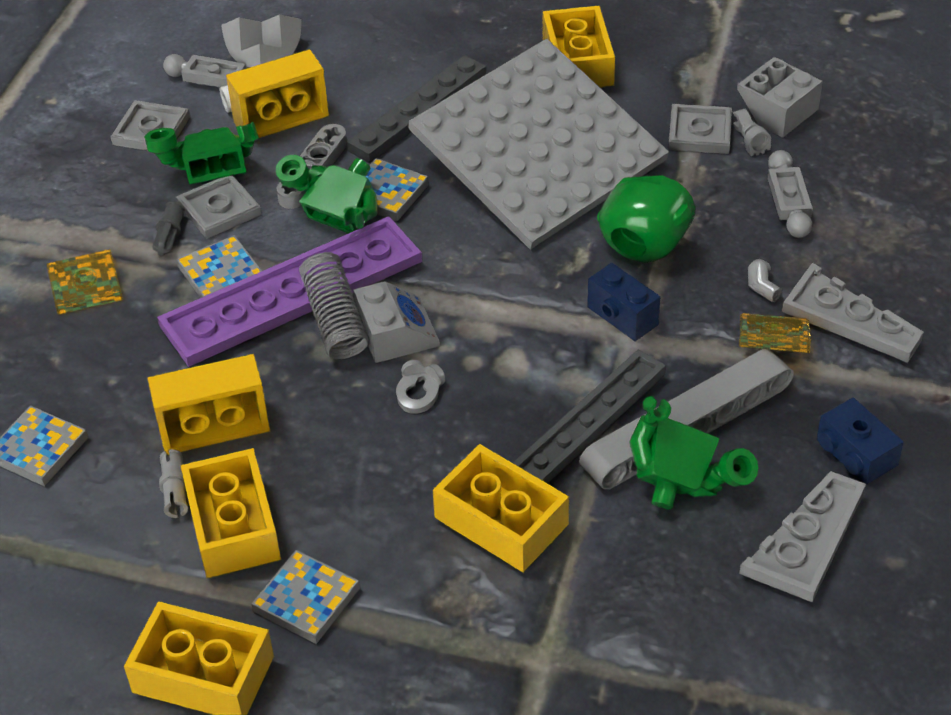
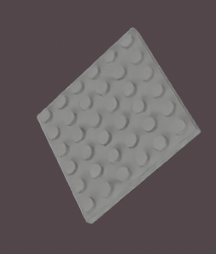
[408,38,669,250]

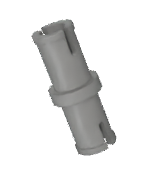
[159,449,188,518]

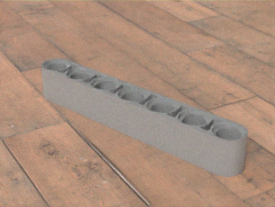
[579,348,794,489]

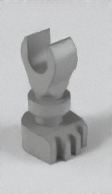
[733,108,771,156]

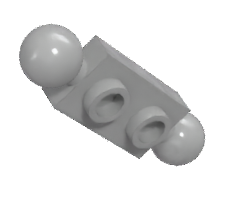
[163,54,247,87]
[768,150,813,238]

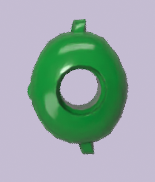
[597,175,696,263]

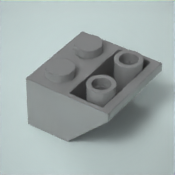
[737,57,823,138]

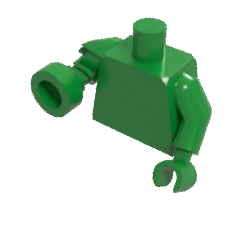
[144,122,259,185]
[275,155,378,233]
[629,396,759,509]

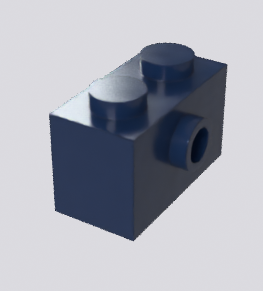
[587,263,661,342]
[816,397,904,485]

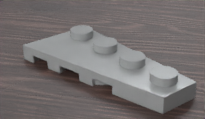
[782,263,924,363]
[739,471,866,602]

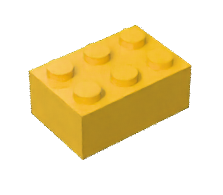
[543,6,615,88]
[226,49,329,138]
[147,354,270,455]
[433,444,569,572]
[180,448,281,578]
[124,601,274,715]

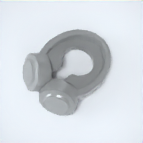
[396,360,445,414]

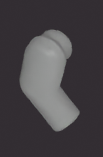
[748,259,782,302]

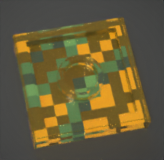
[46,249,123,315]
[739,313,811,353]

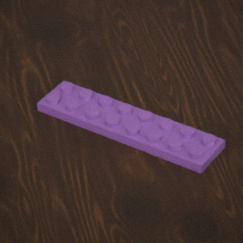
[157,216,422,367]

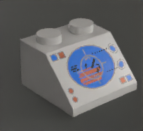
[353,281,440,363]

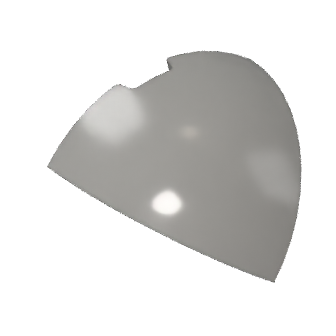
[222,14,302,68]

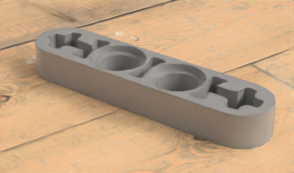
[276,124,347,209]

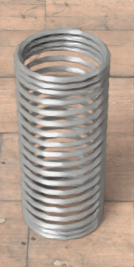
[299,252,369,359]

